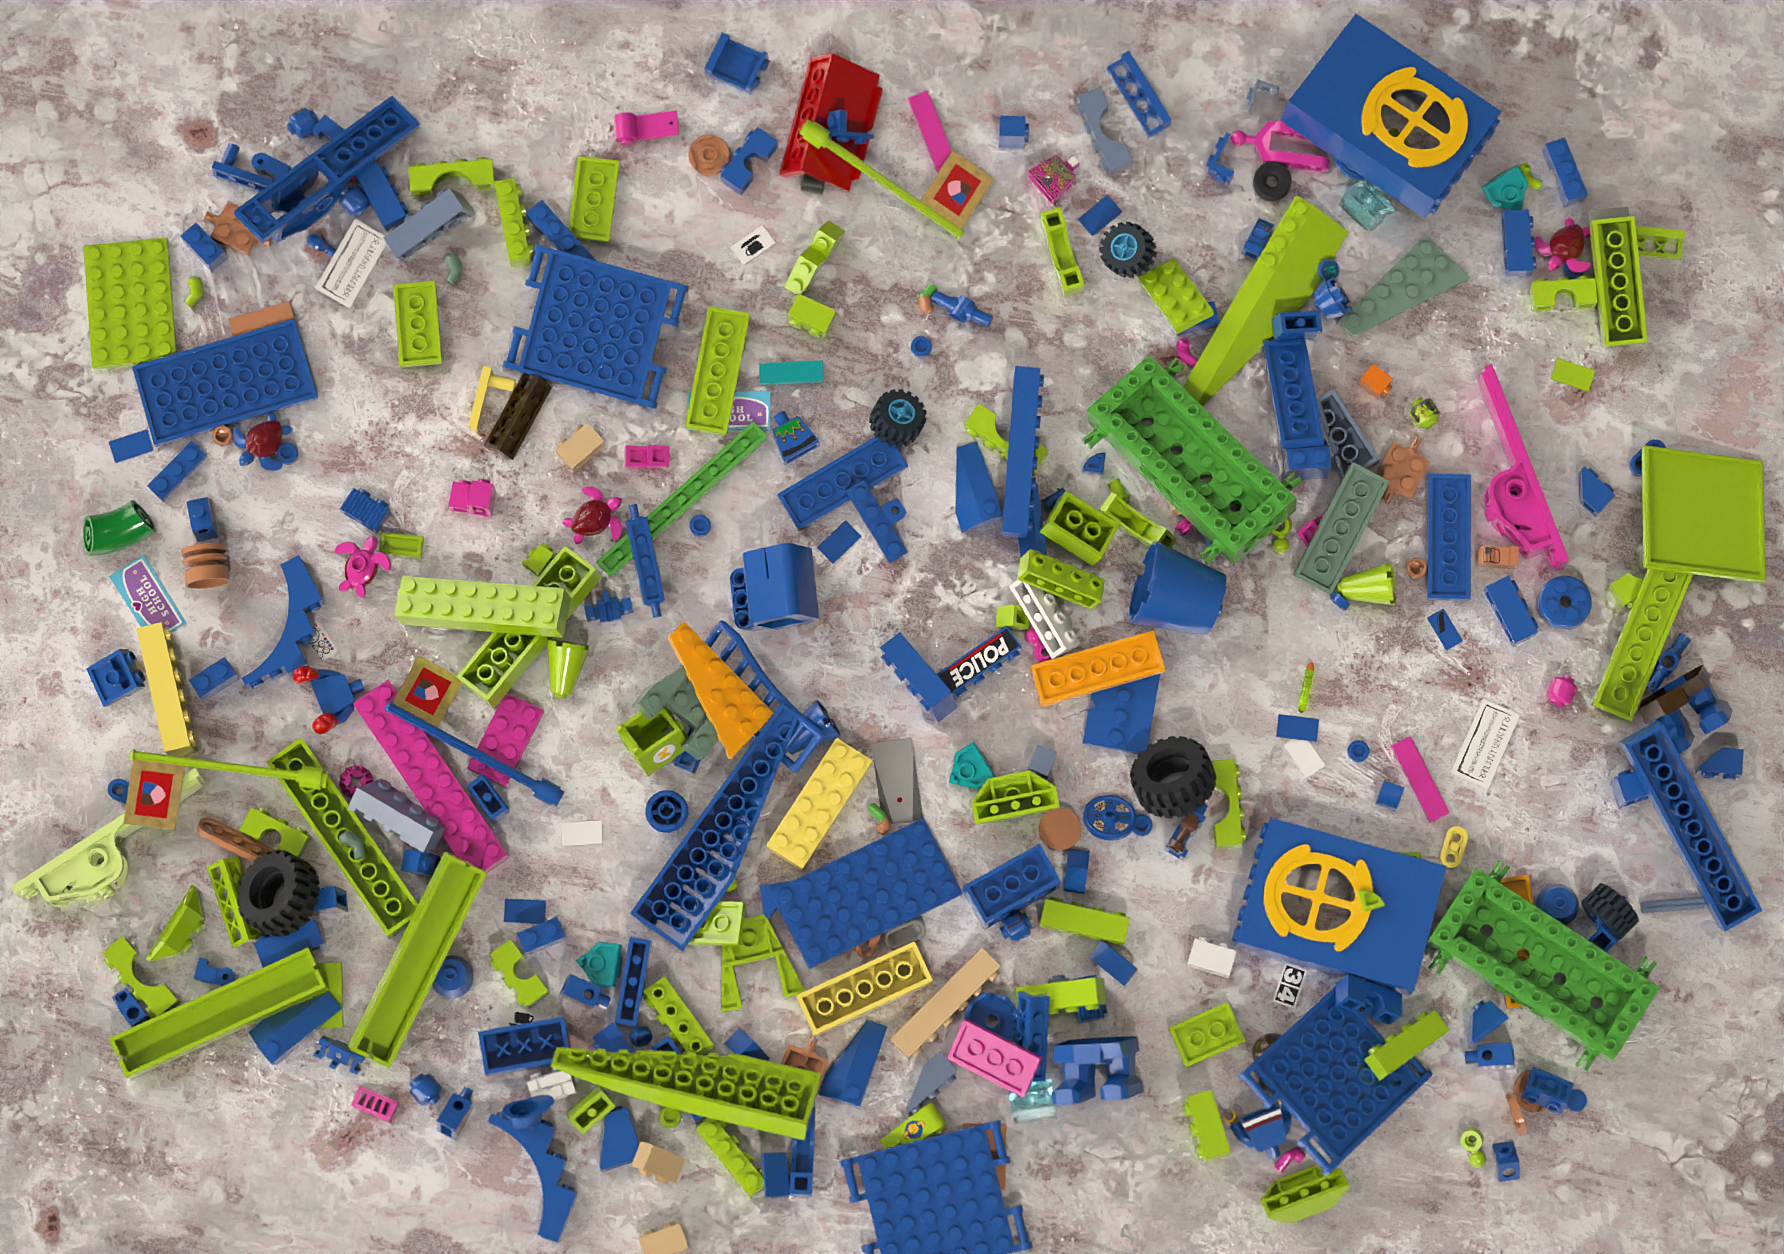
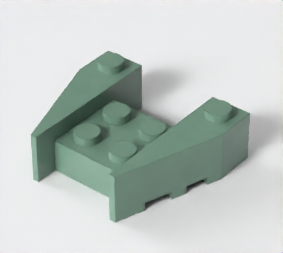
[632,664,718,760]

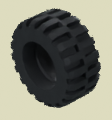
[1130,736,1217,818]
[237,850,320,937]

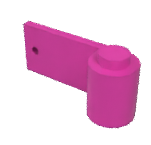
[614,110,679,146]

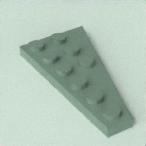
[1338,235,1471,338]

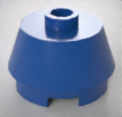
[1313,277,1353,319]
[645,790,688,833]
[1536,884,1579,925]
[432,955,474,999]

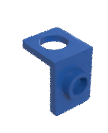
[1492,1141,1520,1182]

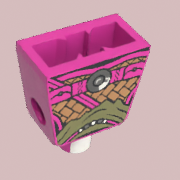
[1028,155,1080,206]

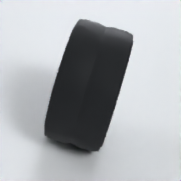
[1253,162,1292,202]

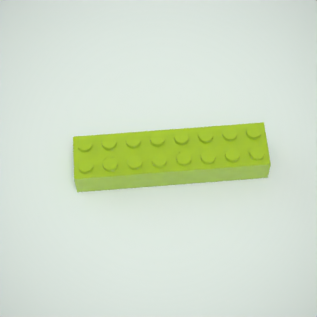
[456,546,602,708]
[394,576,571,638]

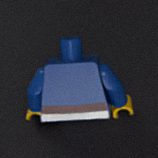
[1223,1100,1292,1159]

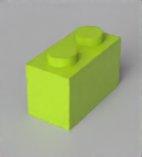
[787,293,836,338]
[566,1085,615,1135]

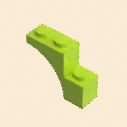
[784,220,846,296]
[1100,492,1177,549]

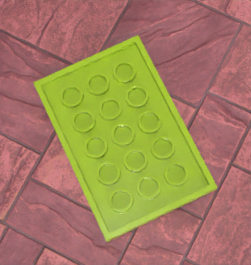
[83,237,177,369]

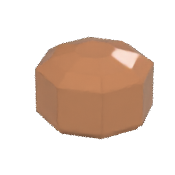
[212,425,233,447]
[1406,558,1427,579]

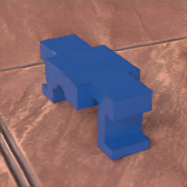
[584,590,633,624]
[313,1035,366,1075]

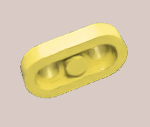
[1440,826,1468,869]

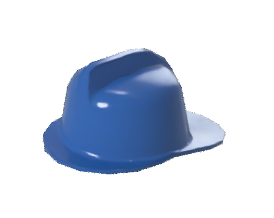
[502,1095,554,1129]

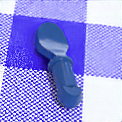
[307,234,336,257]

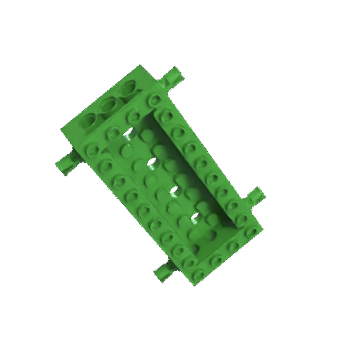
[1082,355,1302,565]
[1427,860,1660,1072]

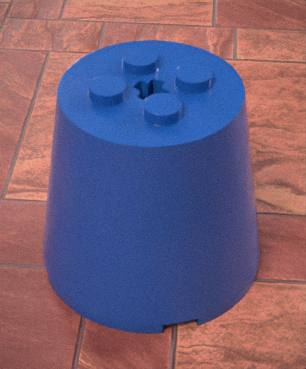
[1128,541,1227,635]

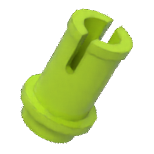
[1107,479,1130,504]

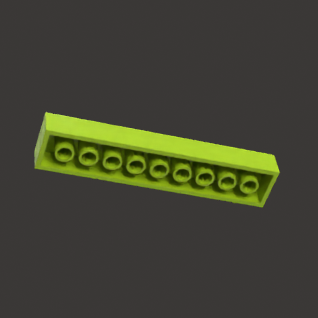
[266,737,418,939]

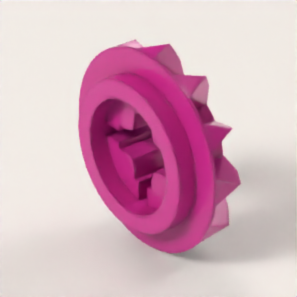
[339,765,374,799]

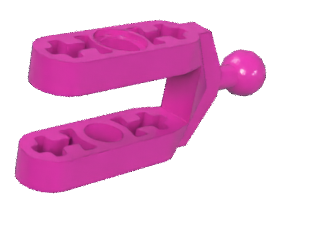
[1230,121,1330,172]

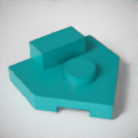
[1481,165,1528,210]
[949,742,996,790]
[576,942,623,988]

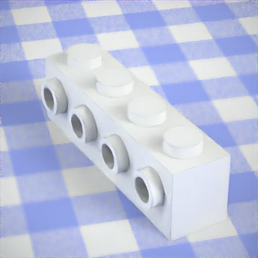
[1009,580,1081,659]

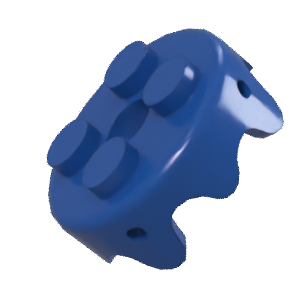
[1537,576,1592,630]
[965,993,1017,1041]

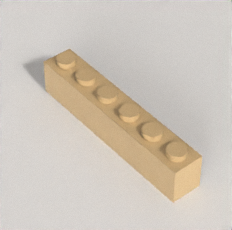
[890,948,1001,1060]

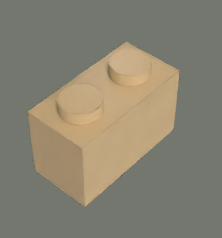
[556,423,605,473]
[632,1141,686,1185]
[638,1221,689,1254]

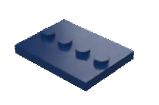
[1082,673,1161,754]

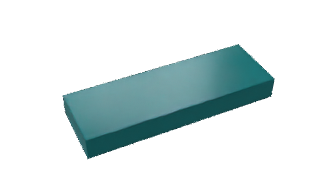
[759,360,824,386]

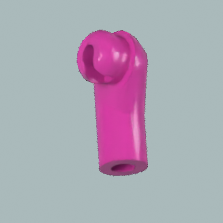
[1176,337,1199,368]
[1274,1147,1306,1173]

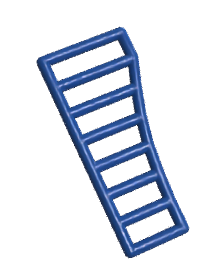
[705,620,824,773]

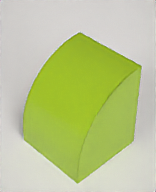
[995,605,1029,630]

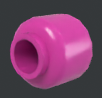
[1546,675,1578,708]

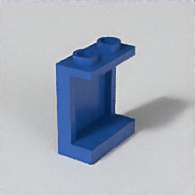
[704,32,770,95]

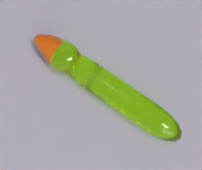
[1298,662,1315,713]

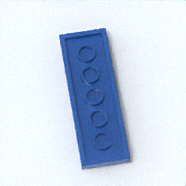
[1263,338,1324,449]
[777,437,908,531]
[1427,473,1471,601]

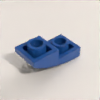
[1089,940,1138,986]

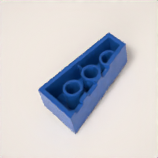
[880,632,958,723]

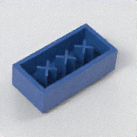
[478,1017,570,1077]

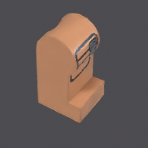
[1478,546,1519,569]

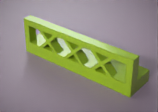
[1636,226,1685,260]
[207,856,264,948]

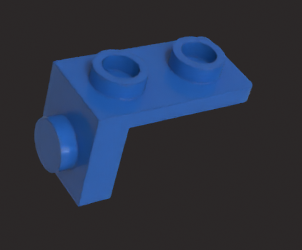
[827,110,874,144]
[1206,132,1235,185]

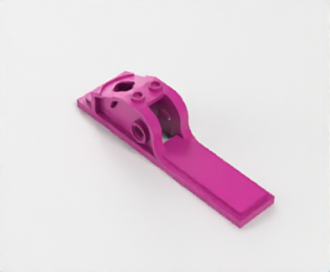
[1477,364,1569,572]

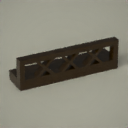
[484,373,552,460]

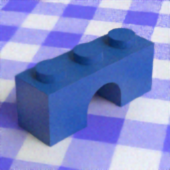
[720,127,778,196]
[1542,137,1588,208]
[1336,974,1402,1025]

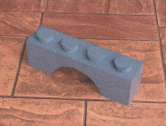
[1075,87,1133,176]

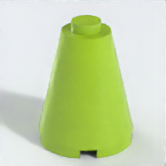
[1338,562,1397,605]
[547,639,590,699]

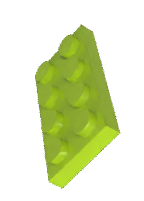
[568,156,620,243]
[1137,258,1214,334]
[393,281,442,368]

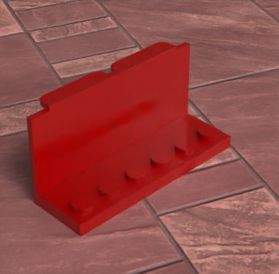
[779,53,883,192]

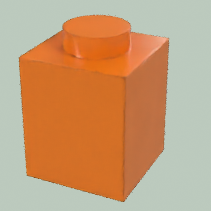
[1358,364,1393,399]

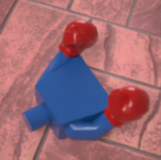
[292,665,365,734]

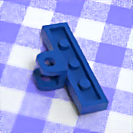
[845,480,908,564]

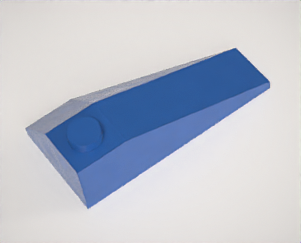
[956,441,1003,533]
[248,992,342,1065]
[819,1020,888,1109]

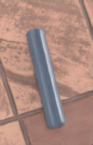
[1640,897,1705,913]

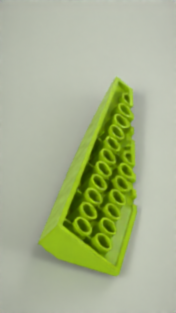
[1183,195,1349,407]
[551,1047,821,1140]

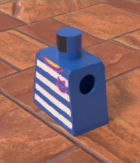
[1465,1043,1515,1069]

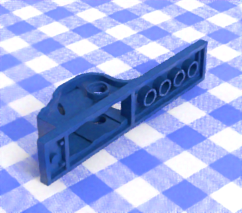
[234,96,420,244]

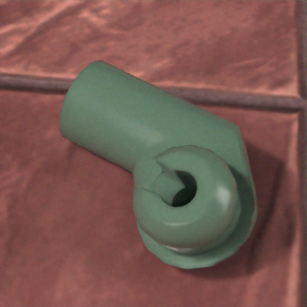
[444,253,463,285]
[339,831,365,859]

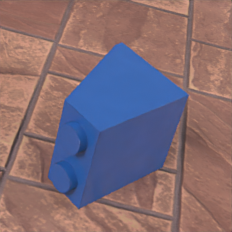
[1282,438,1331,480]

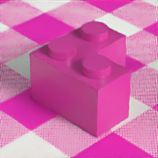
[448,479,497,518]

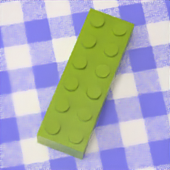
[1589,216,1648,348]

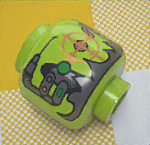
[1409,397,1440,430]

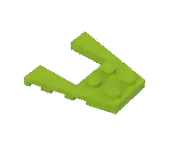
[721,914,805,1014]

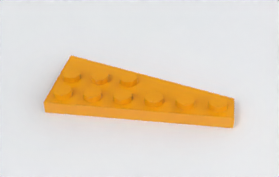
[668,621,774,759]

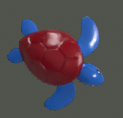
[232,412,292,471]

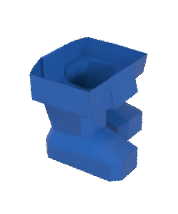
[1052,1036,1144,1105]

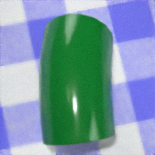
[83,500,157,556]

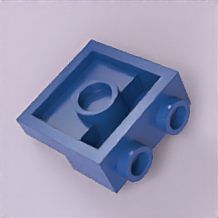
[86,649,145,707]

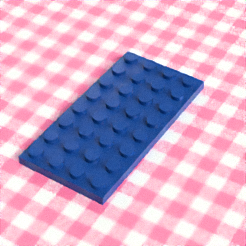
[132,318,318,447]
[770,818,963,970]

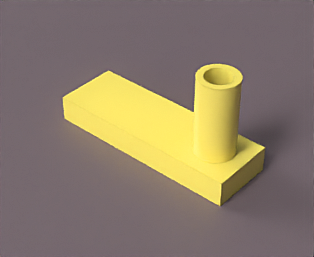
[468,366,516,433]

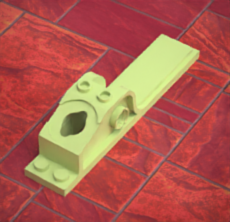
[11,768,206,907]

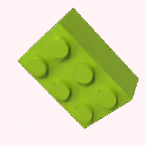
[1040,490,1120,566]
[1182,1089,1231,1163]

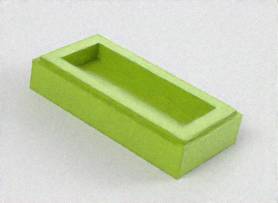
[379,532,424,559]

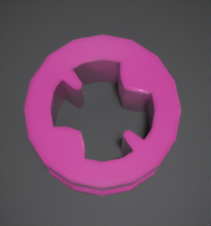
[1175,518,1193,536]

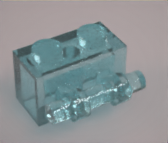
[1339,181,1395,233]
[1009,1080,1057,1125]

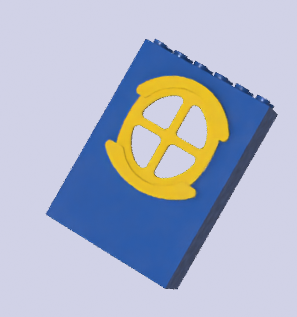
[1280,14,1501,219]
[1232,817,1447,996]

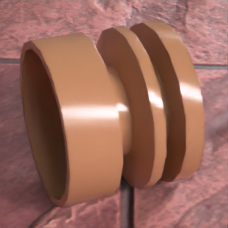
[181,543,230,589]

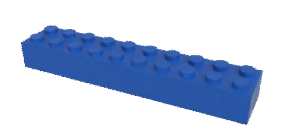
[1619,720,1763,932]

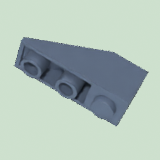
[906,1051,957,1115]

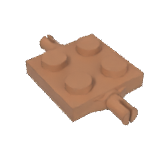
[204,201,273,256]
[1375,437,1430,504]
[781,1037,829,1084]

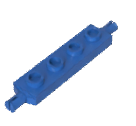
[625,504,665,618]

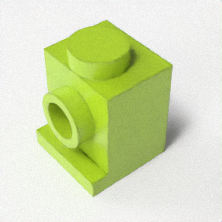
[522,543,555,577]

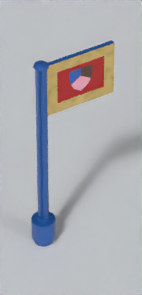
[385,656,565,807]

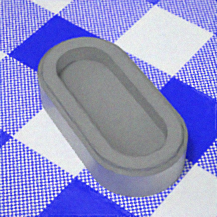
[884,920,926,950]

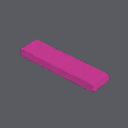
[908,91,952,174]
[1391,737,1449,823]

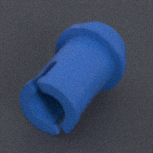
[1041,488,1065,512]

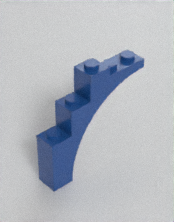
[242,555,324,689]
[488,1112,578,1244]

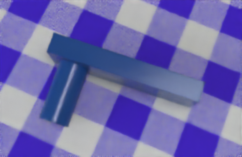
[211,143,274,192]

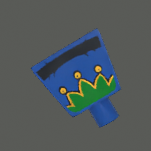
[772,411,820,465]

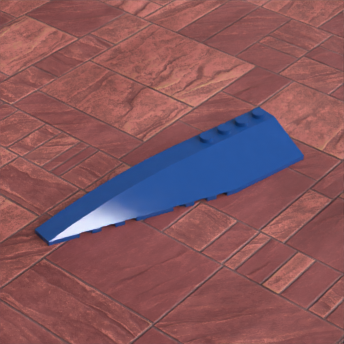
[629,703,799,951]

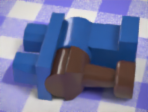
[1164,804,1208,861]

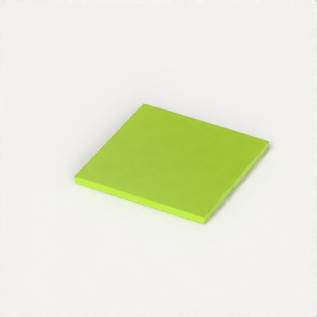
[1642,445,1766,583]

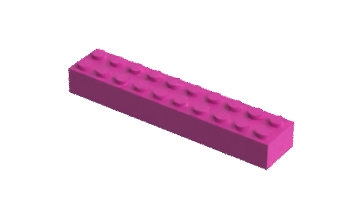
[353,679,509,873]

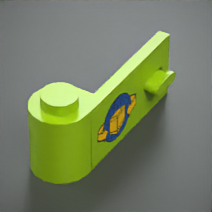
[879,1101,948,1149]

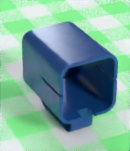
[730,543,820,631]

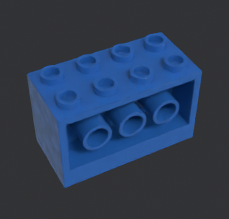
[963,844,1061,930]

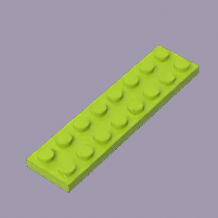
[1591,568,1693,722]

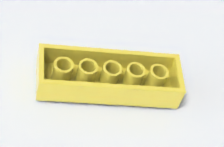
[136,622,198,757]
[766,738,873,872]
[796,941,933,1038]

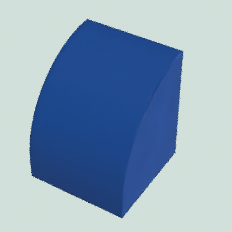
[1375,781,1405,811]

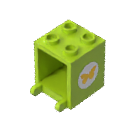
[615,706,688,777]

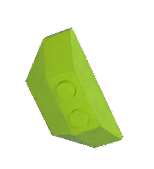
[971,770,1060,825]
[145,884,205,963]
[1260,1165,1350,1223]

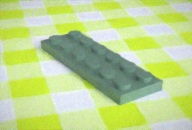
[1293,461,1390,595]

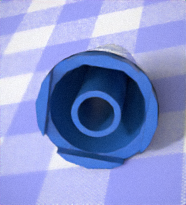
[786,700,841,755]

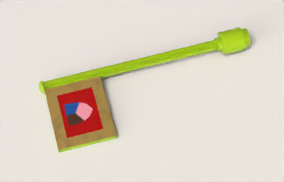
[799,119,994,239]
[123,749,329,830]

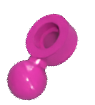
[1025,628,1052,663]

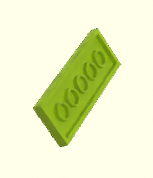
[685,306,750,436]

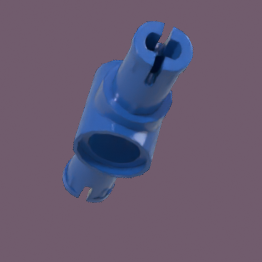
[931,290,993,328]
[1646,633,1691,693]

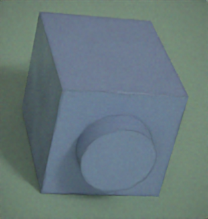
[1027,744,1057,779]

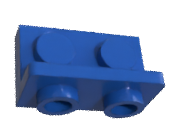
[1521,1066,1574,1114]

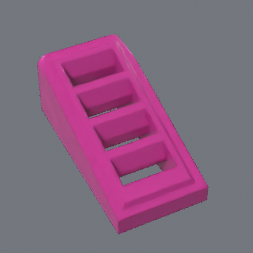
[351,1086,400,1123]

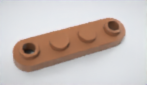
[197,817,274,863]

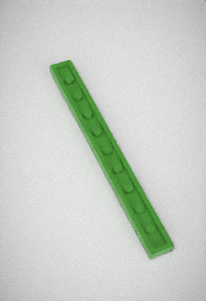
[596,421,768,579]

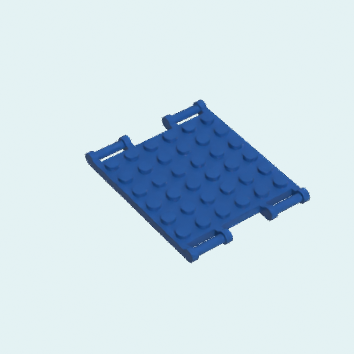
[503,244,689,409]
[1238,986,1433,1176]
[840,1120,1033,1254]

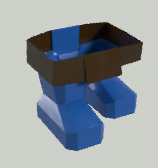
[1638,664,1733,754]

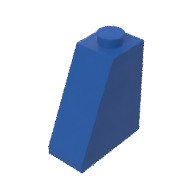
[600,1105,639,1172]

